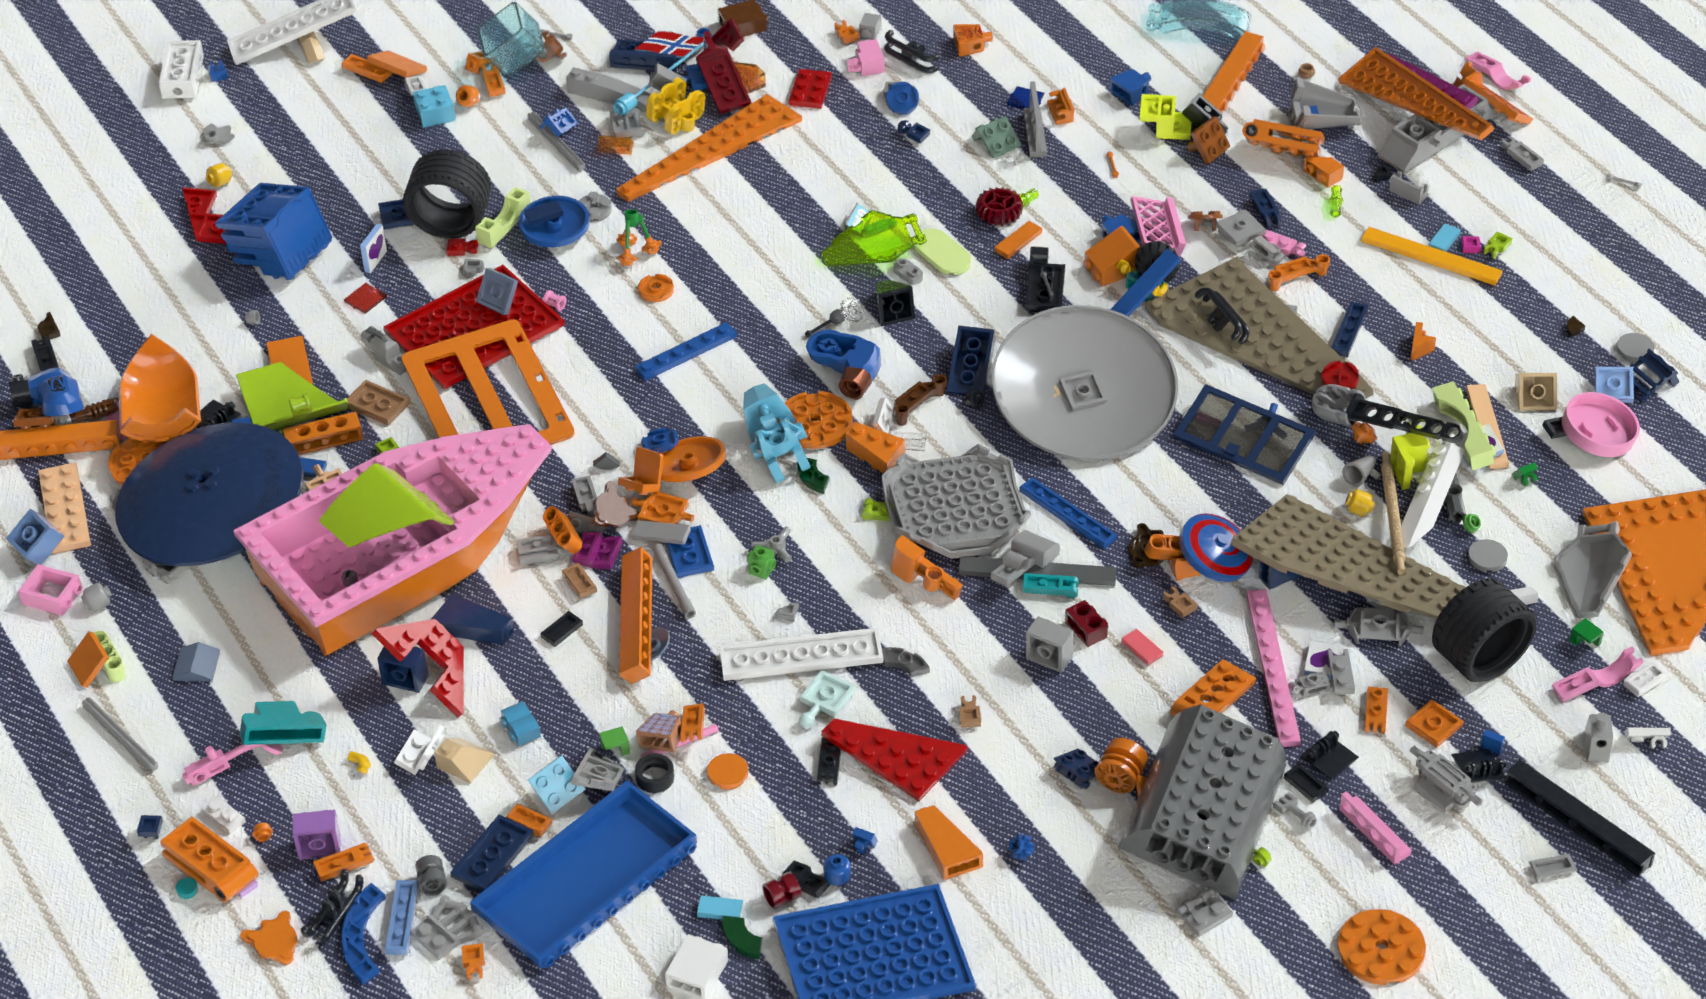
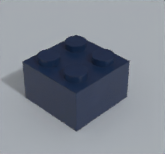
[377,647,429,693]

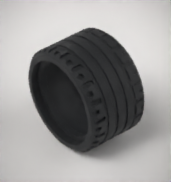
[402,149,492,239]
[1432,579,1537,682]

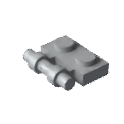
[1176,888,1233,937]

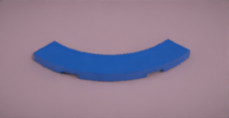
[341,883,386,985]

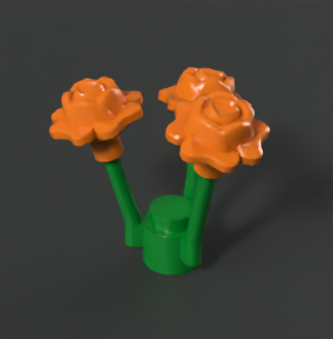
[616,209,662,266]

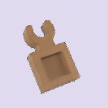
[1163,586,1198,618]
[959,695,981,728]

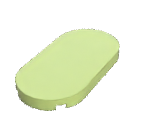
[914,229,971,275]

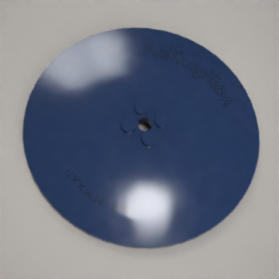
[115,423,303,566]

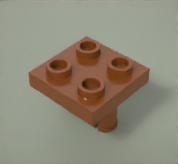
[1187,116,1231,164]

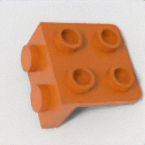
[618,447,663,495]

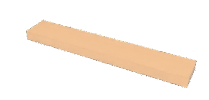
[1466,384,1509,469]

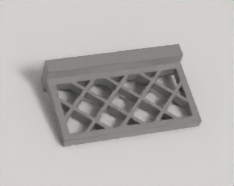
[1023,81,1047,157]

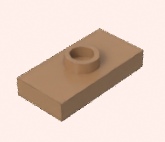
[561,563,597,599]

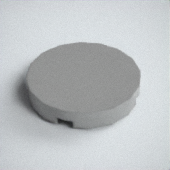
[1617,333,1654,362]
[1468,539,1508,572]

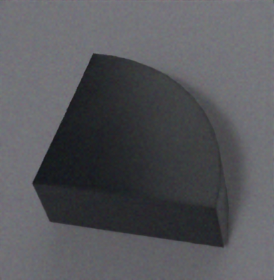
[1374,164,1392,182]

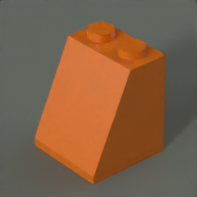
[1083,226,1140,287]

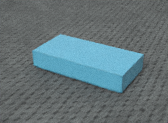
[1429,224,1461,252]
[697,896,743,920]

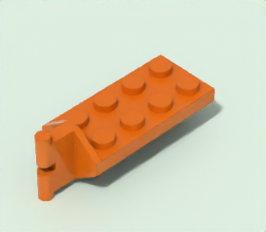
[1453,60,1533,125]

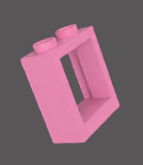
[18,564,83,616]

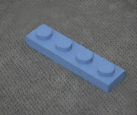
[385,880,419,955]

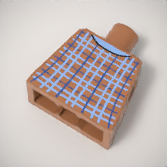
[636,710,682,752]

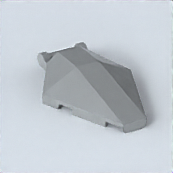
[1554,521,1632,619]

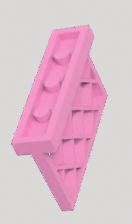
[1130,196,1186,257]

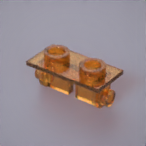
[598,135,634,155]

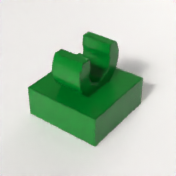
[1512,462,1538,486]

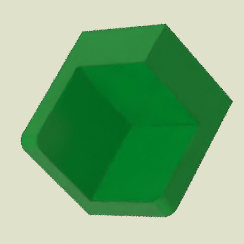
[1569,618,1604,646]

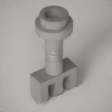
[1272,792,1317,828]

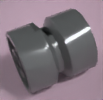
[415,855,447,896]

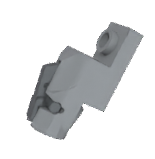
[360,326,406,375]

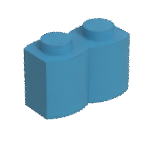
[499,701,541,746]

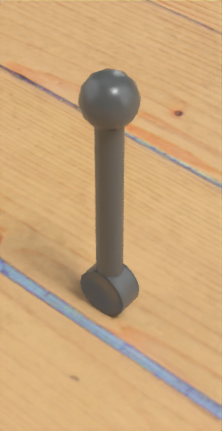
[1040,271,1054,299]

